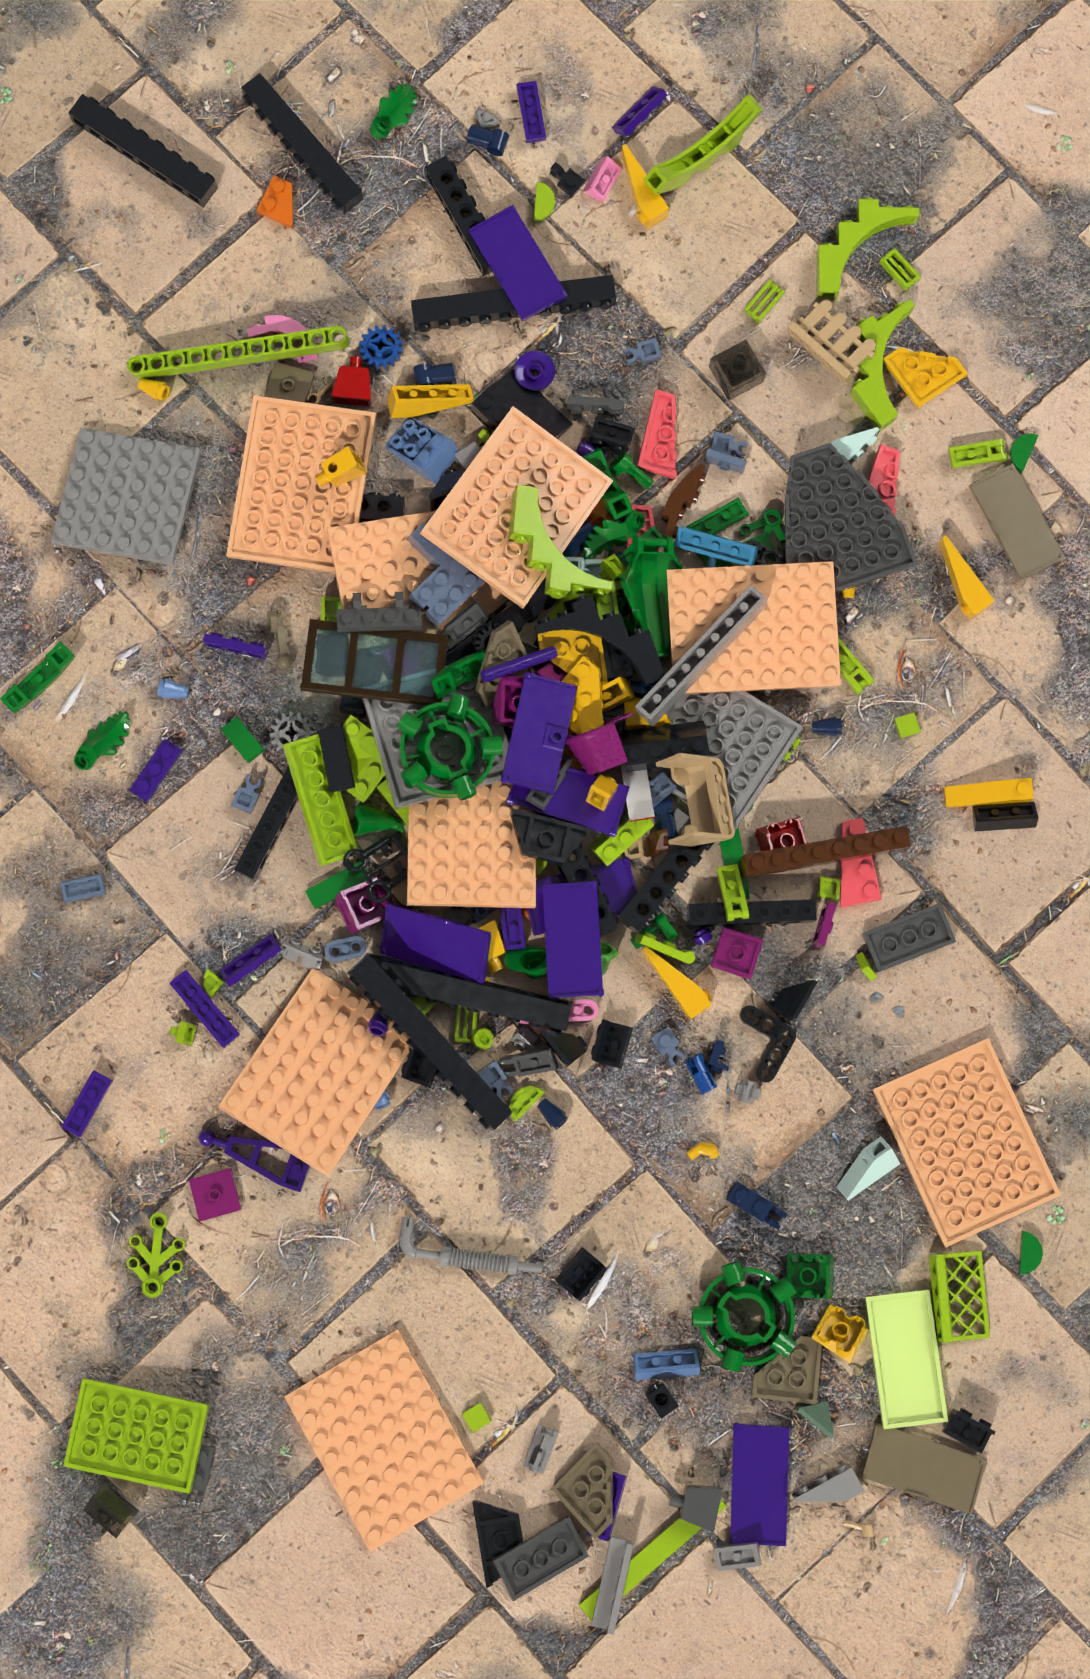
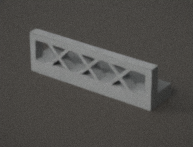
[591,1536,633,1635]

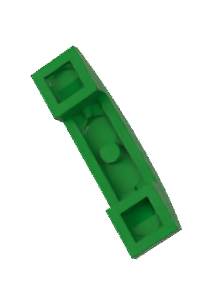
[0,641,76,714]
[431,649,486,699]
[719,828,750,899]

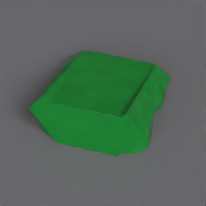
[787,1253,834,1299]

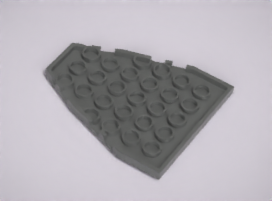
[785,443,918,593]

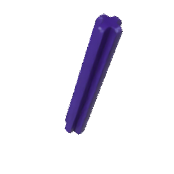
[480,646,558,682]

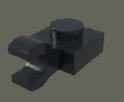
[550,162,586,198]

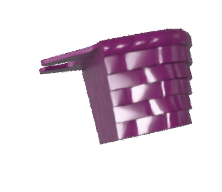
[565,712,634,775]

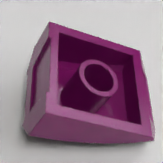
[492,674,524,728]
[335,877,394,934]

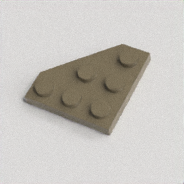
[475,620,536,708]
[751,1335,822,1405]
[551,1442,613,1539]

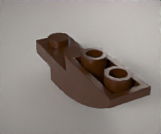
[661,464,707,539]

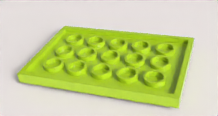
[63,1378,210,1494]

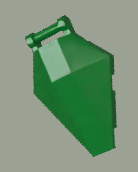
[621,535,685,657]

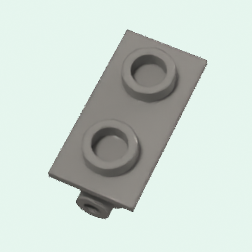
[280,937,325,970]
[511,1027,549,1052]
[523,1424,559,1474]

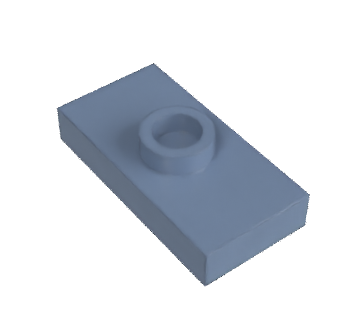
[704,448,747,474]
[649,771,677,808]
[60,873,107,904]

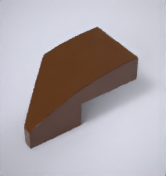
[648,829,668,857]

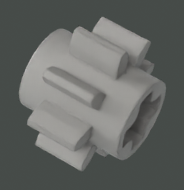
[734,1079,761,1104]

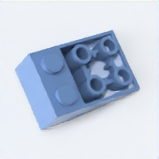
[384,417,459,484]

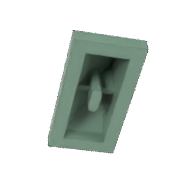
[795,1402,834,1439]

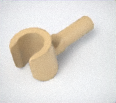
[307,382,332,405]
[843,1520,874,1537]

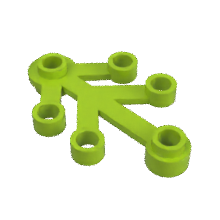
[127,1213,186,1298]

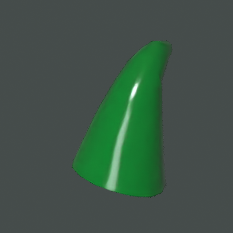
[353,803,404,836]

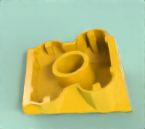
[812,1304,869,1363]

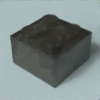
[708,340,766,401]

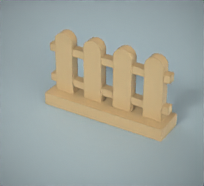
[788,300,876,386]

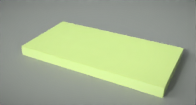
[864,1290,948,1429]

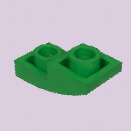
[221,716,265,763]

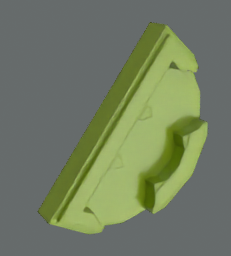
[534,182,555,223]
[509,1086,545,1122]

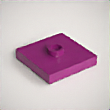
[812,902,836,949]
[710,926,763,980]
[189,1168,242,1222]

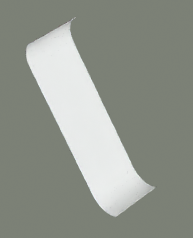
[621,763,655,822]

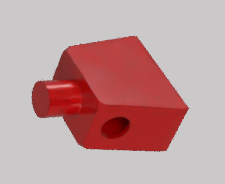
[332,356,372,407]

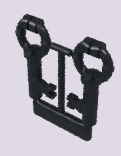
[342,831,408,903]

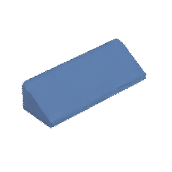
[633,1348,700,1381]

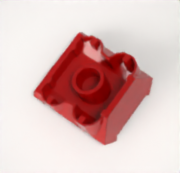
[755,817,807,851]

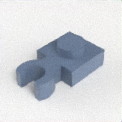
[623,338,662,365]
[711,431,748,458]
[231,774,262,814]
[650,1027,685,1066]
[477,1060,513,1100]

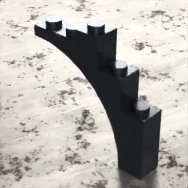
[534,594,665,685]

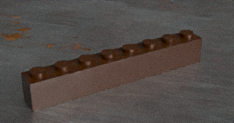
[739,826,911,879]

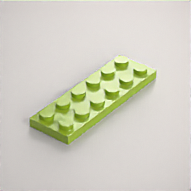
[283,734,358,866]

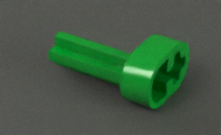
[609,452,654,489]
[629,912,679,949]

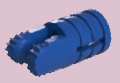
[685,1053,718,1095]

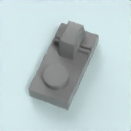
[714,1542,762,1571]

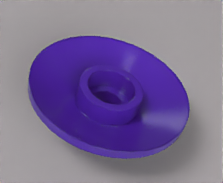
[514,351,555,391]

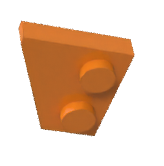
[256,175,294,229]

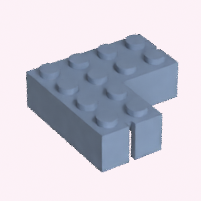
[407,511,485,628]

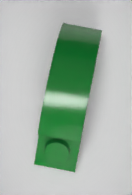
[582,448,633,520]

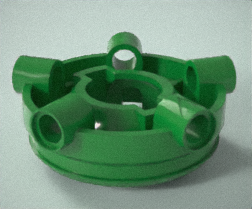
[397,694,503,801]
[692,1261,797,1373]

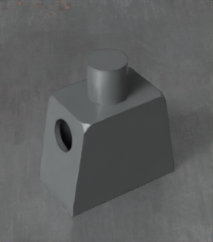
[669,1485,722,1532]

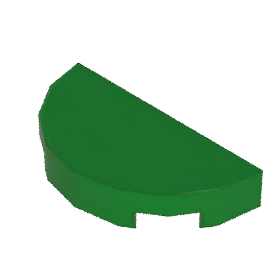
[1009,433,1039,473]
[1018,1231,1043,1274]

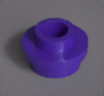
[692,927,712,946]

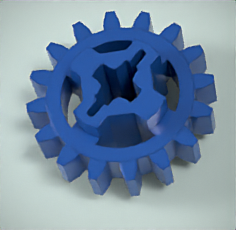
[359,325,403,370]

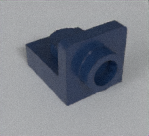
[706,1039,729,1074]

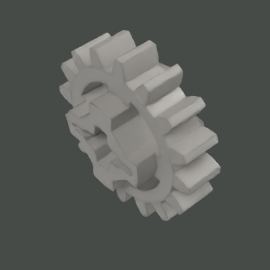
[269,711,316,756]

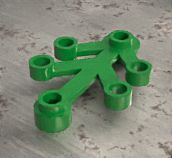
[739,508,785,565]

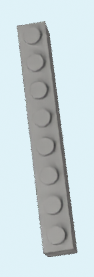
[635,585,767,727]

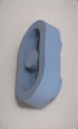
[325,936,367,963]

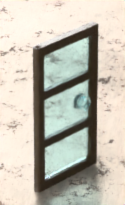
[300,619,448,706]

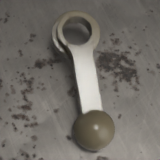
[266,611,293,670]

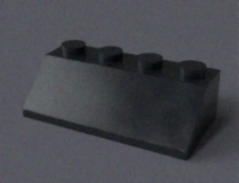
[621,721,710,772]

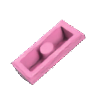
[583,156,622,202]

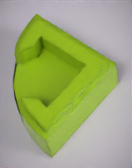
[856,952,878,981]
[203,969,225,999]

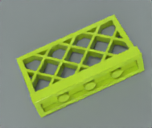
[928,1250,990,1343]

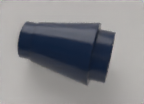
[812,716,842,737]
[537,1098,568,1130]

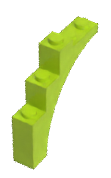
[643,94,763,195]
[816,197,919,299]
[850,299,915,432]
[508,485,612,599]

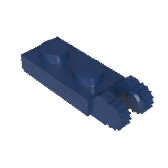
[726,1181,788,1230]

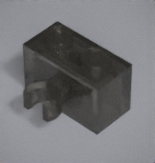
[83,1483,139,1538]

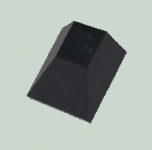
[429,469,463,511]
[769,980,818,1021]
[540,1030,587,1068]

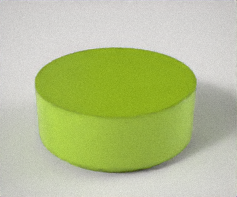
[471,1028,493,1049]

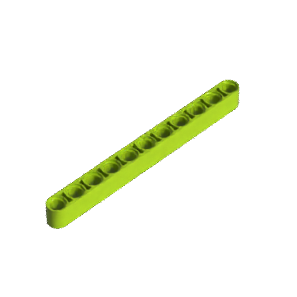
[127,326,350,380]

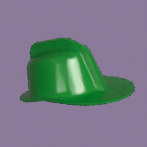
[504,946,547,979]

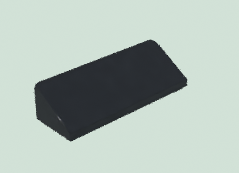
[318,725,355,793]
[972,802,1039,831]

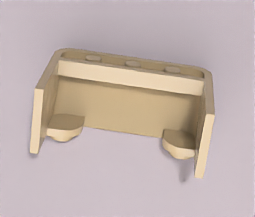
[656,753,735,846]

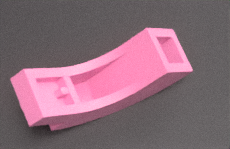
[246,315,318,364]

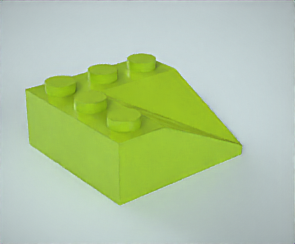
[343,715,386,803]

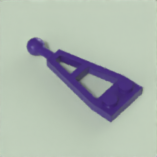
[198,1129,310,1192]

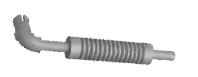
[398,1217,542,1275]

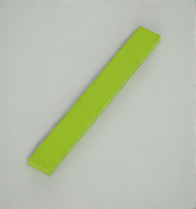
[579,1499,727,1621]

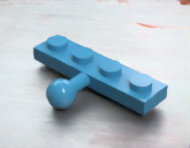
[674,526,758,568]

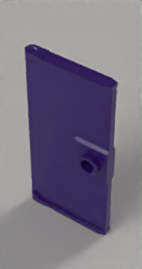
[468,205,568,322]
[500,672,577,795]
[506,765,629,837]
[526,857,641,936]
[542,880,604,998]
[380,903,491,984]
[729,1422,789,1546]

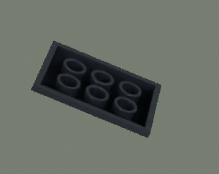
[471,368,573,439]

